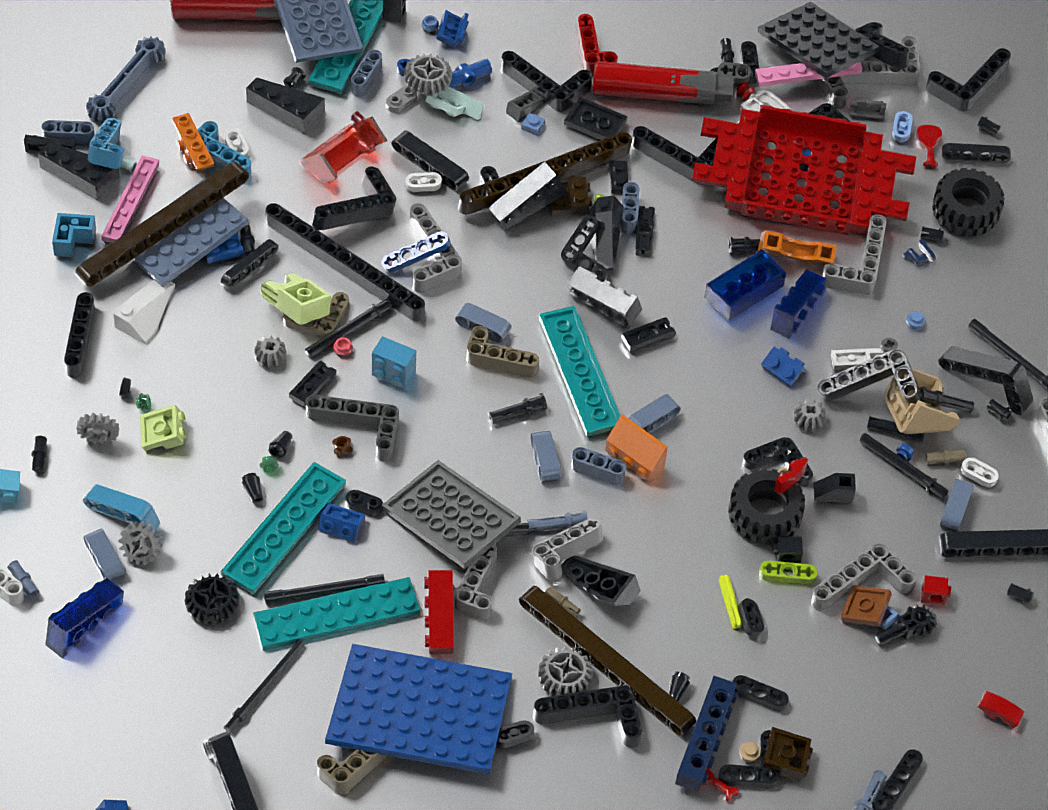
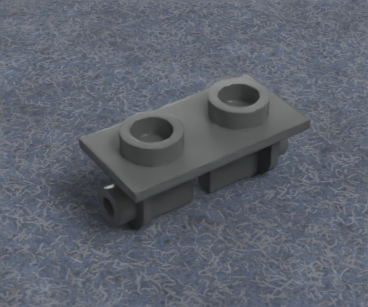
[849,98,887,119]

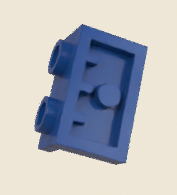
[205,232,244,264]
[318,503,366,542]

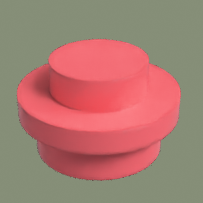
[334,337,353,356]

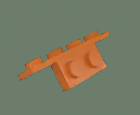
[172,113,214,171]

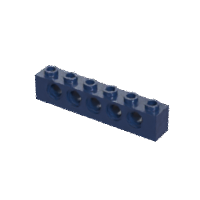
[675,676,739,792]

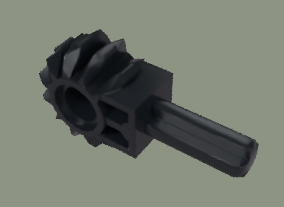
[875,603,937,645]

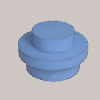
[422,15,439,32]
[906,311,925,329]

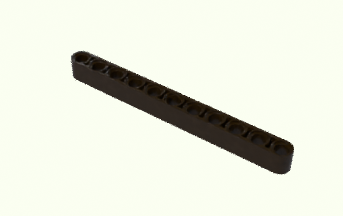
[458,132,632,215]
[75,162,249,287]
[518,585,697,737]

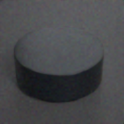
[119,377,131,397]

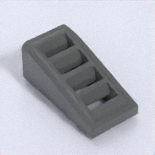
[506,90,544,121]

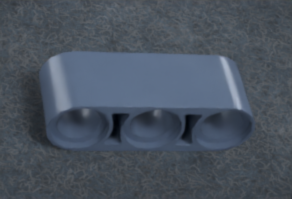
[351,49,382,97]
[41,120,95,146]
[621,182,640,234]
[455,303,512,343]
[628,394,681,433]
[530,430,561,482]
[571,447,626,485]
[940,479,974,531]
[83,528,125,582]

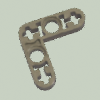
[283,292,349,338]

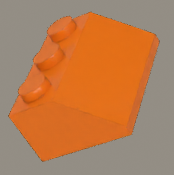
[605,414,668,483]

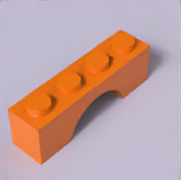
[758,230,837,266]

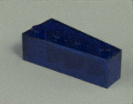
[770,269,827,339]
[45,578,124,659]

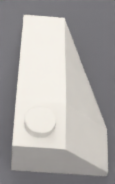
[113,280,175,344]

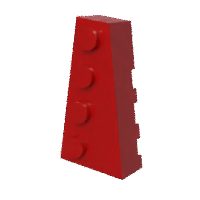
[424,570,454,654]

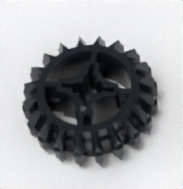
[184,573,239,626]

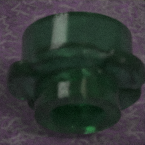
[136,393,151,412]
[259,456,279,473]

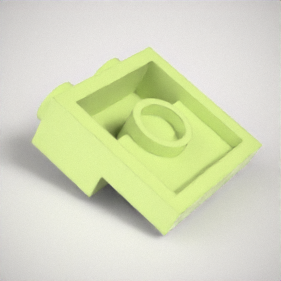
[140,405,187,451]

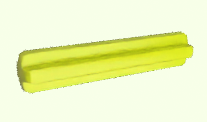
[718,575,742,629]

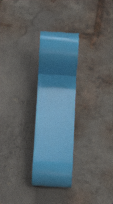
[88,118,124,169]
[197,121,251,179]
[83,484,160,534]

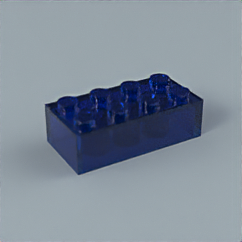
[704,249,786,321]

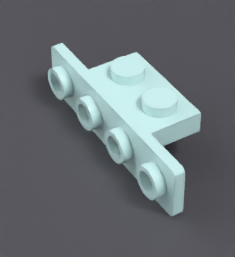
[421,87,485,120]

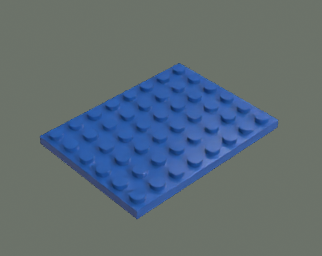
[325,644,512,775]

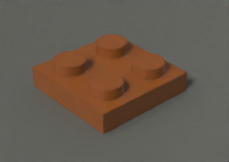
[840,585,892,627]

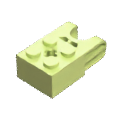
[261,273,331,325]

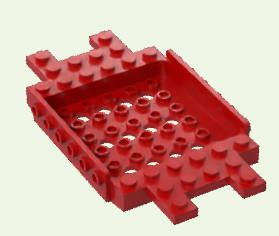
[692,105,917,235]

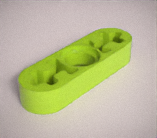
[759,561,818,585]

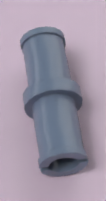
[7,560,39,599]

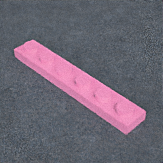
[755,62,863,87]
[102,155,159,243]

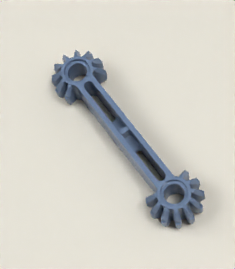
[86,36,166,123]

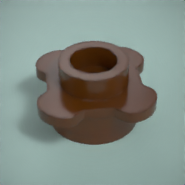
[332,436,353,455]

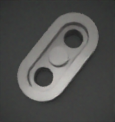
[386,86,417,113]

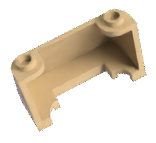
[884,368,960,434]

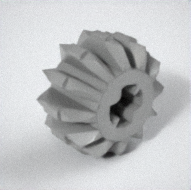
[254,335,287,368]
[794,399,826,432]

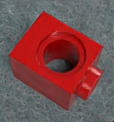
[921,575,952,605]

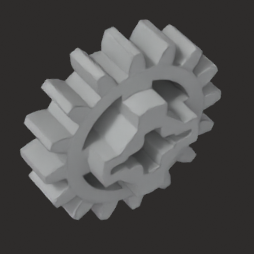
[76,413,120,444]
[118,521,163,565]

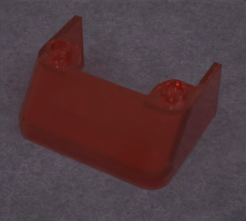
[299,116,388,184]

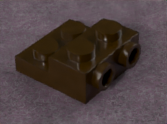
[551,177,592,215]
[763,727,813,782]

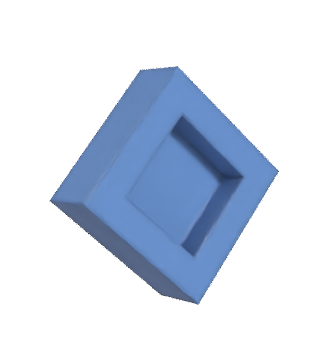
[521,113,545,135]
[880,606,899,630]

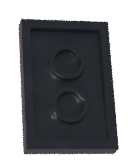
[564,97,628,140]

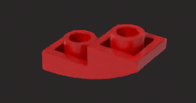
[775,457,808,494]
[977,691,1025,729]

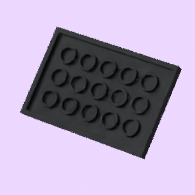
[758,2,879,78]

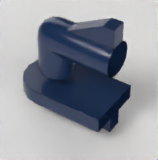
[902,239,936,265]

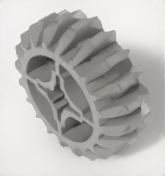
[404,54,452,96]
[538,646,593,696]

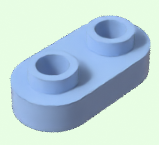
[892,111,913,142]

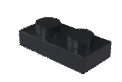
[609,161,629,193]

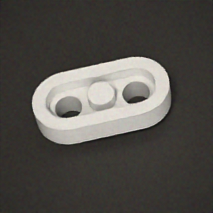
[224,129,249,157]
[405,172,442,192]
[961,458,999,487]

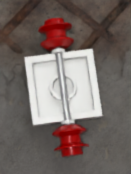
[736,82,790,112]

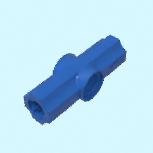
[449,59,492,88]

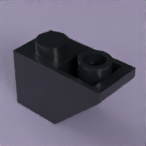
[813,473,856,503]

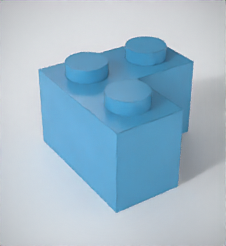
[52,213,96,257]

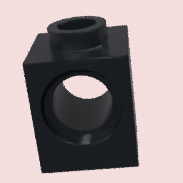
[773,536,803,563]

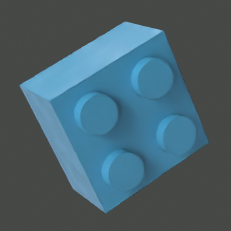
[372,336,416,389]

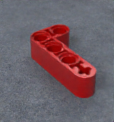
[577,14,618,76]

